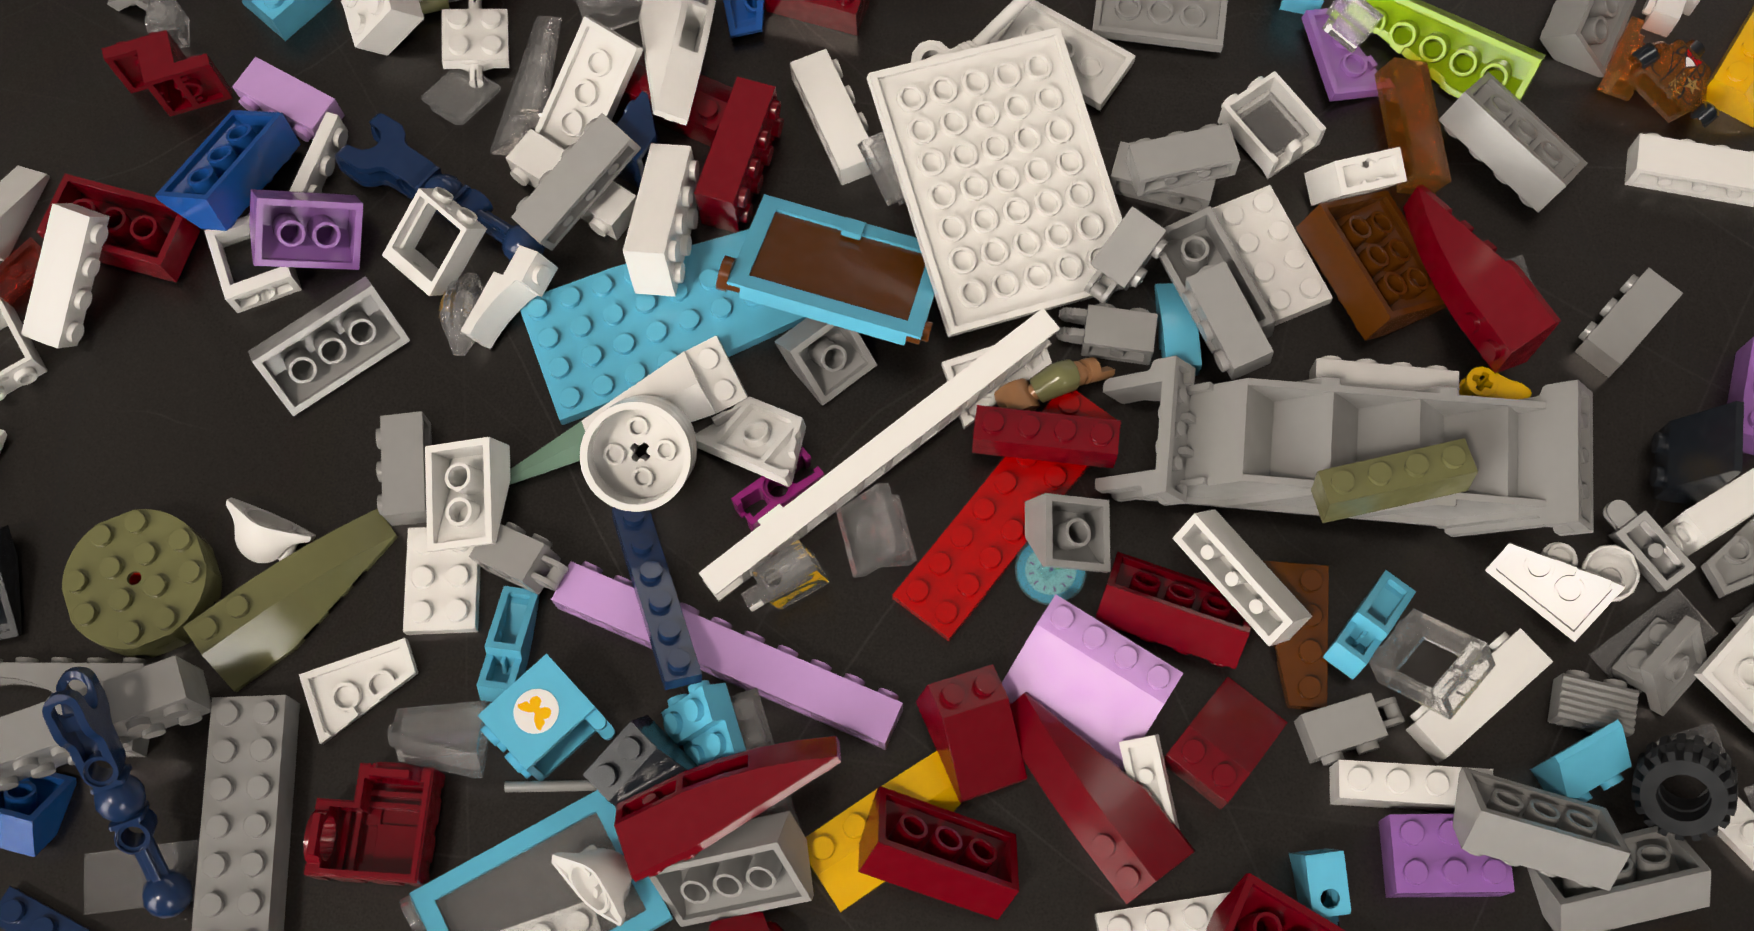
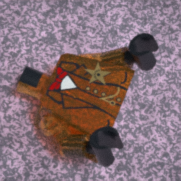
[1625,39,1720,128]

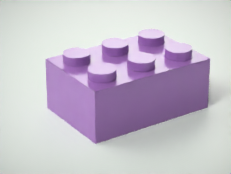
[1379,814,1515,898]

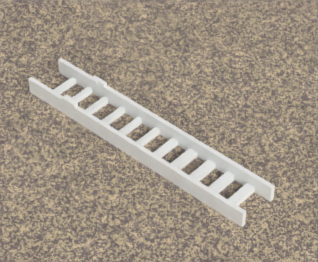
[699,308,1060,602]

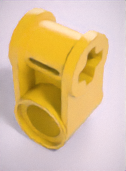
[1459,367,1532,399]

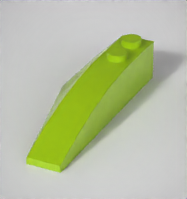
[1343,0,1546,101]

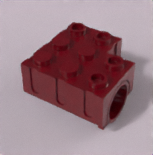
[304,762,445,887]

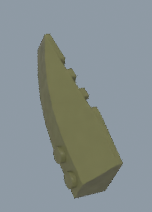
[183,508,398,692]

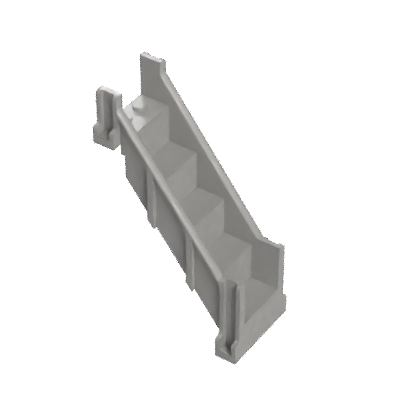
[1095,356,1594,537]

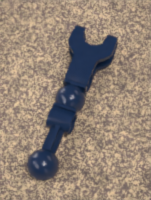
[335,113,545,261]
[42,667,193,919]

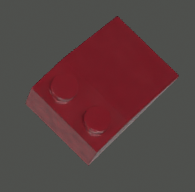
[916,664,1027,803]
[1164,677,1288,810]

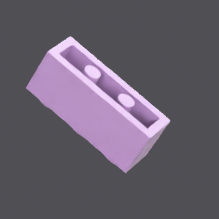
[232,57,345,142]

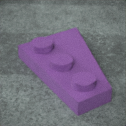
[1302,8,1395,101]

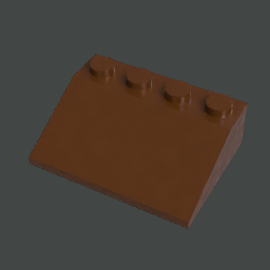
[1296,190,1447,341]

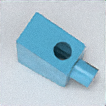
[1289,848,1351,927]

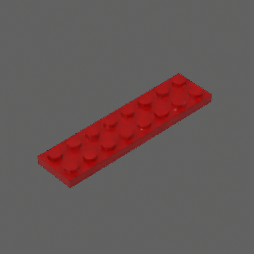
[892,390,1122,642]

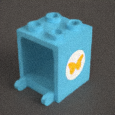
[477,654,616,781]

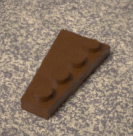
[1263,561,1329,710]

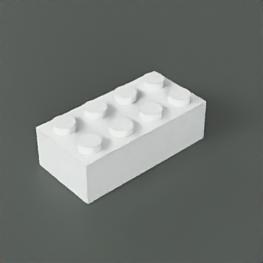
[341,0,424,56]
[623,143,699,297]

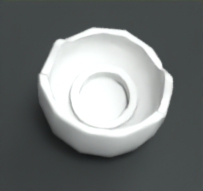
[1581,545,1640,602]

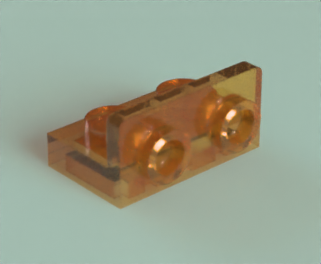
[1597,16,1646,101]

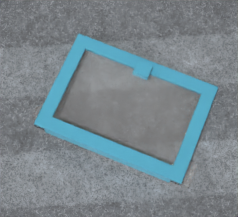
[399,790,673,931]

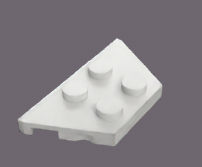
[694,397,806,487]

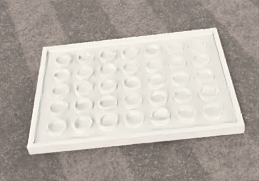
[867,27,1143,337]

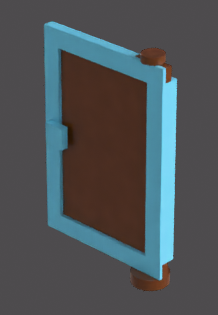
[716,194,935,346]

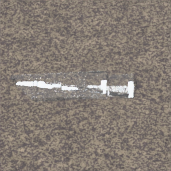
[490,16,562,155]

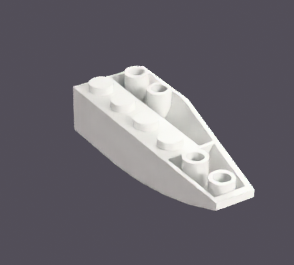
[639,0,716,126]

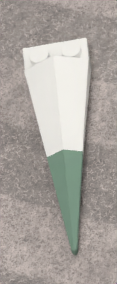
[509,336,748,485]

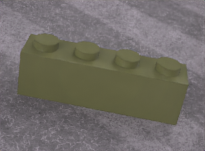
[1311,438,1478,523]

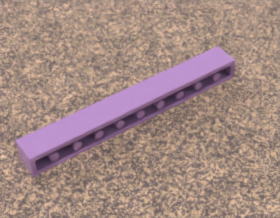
[551,561,903,750]

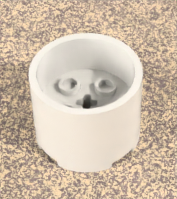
[580,395,697,512]

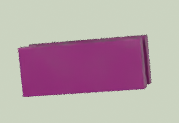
[731,447,825,531]

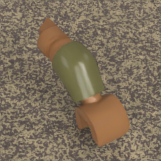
[994,357,1115,411]

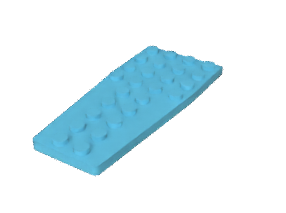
[520,229,806,425]

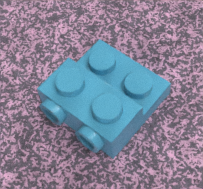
[661,680,746,766]

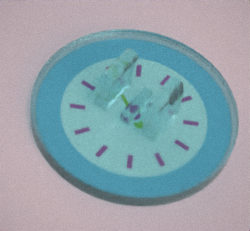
[1015,543,1087,605]

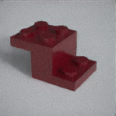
[101,30,233,117]

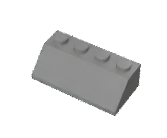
[1539,0,1636,77]
[1439,72,1588,213]
[1159,206,1276,353]
[248,276,410,416]
[1452,767,1631,891]
[648,811,814,927]
[1527,826,1711,931]

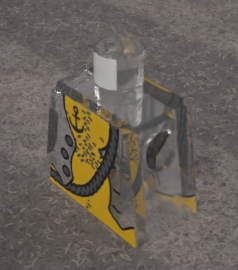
[741,539,830,612]

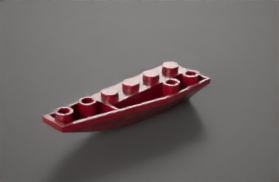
[614,736,841,882]

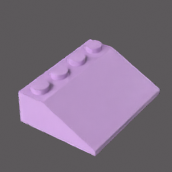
[1002,595,1183,772]

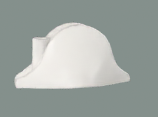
[226,498,316,563]
[551,845,632,927]

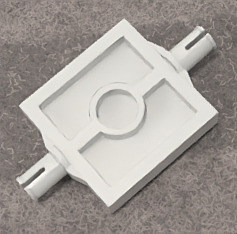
[442,0,509,88]

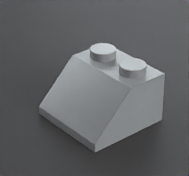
[774,318,877,405]
[1025,493,1111,573]

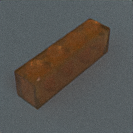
[1374,57,1451,194]

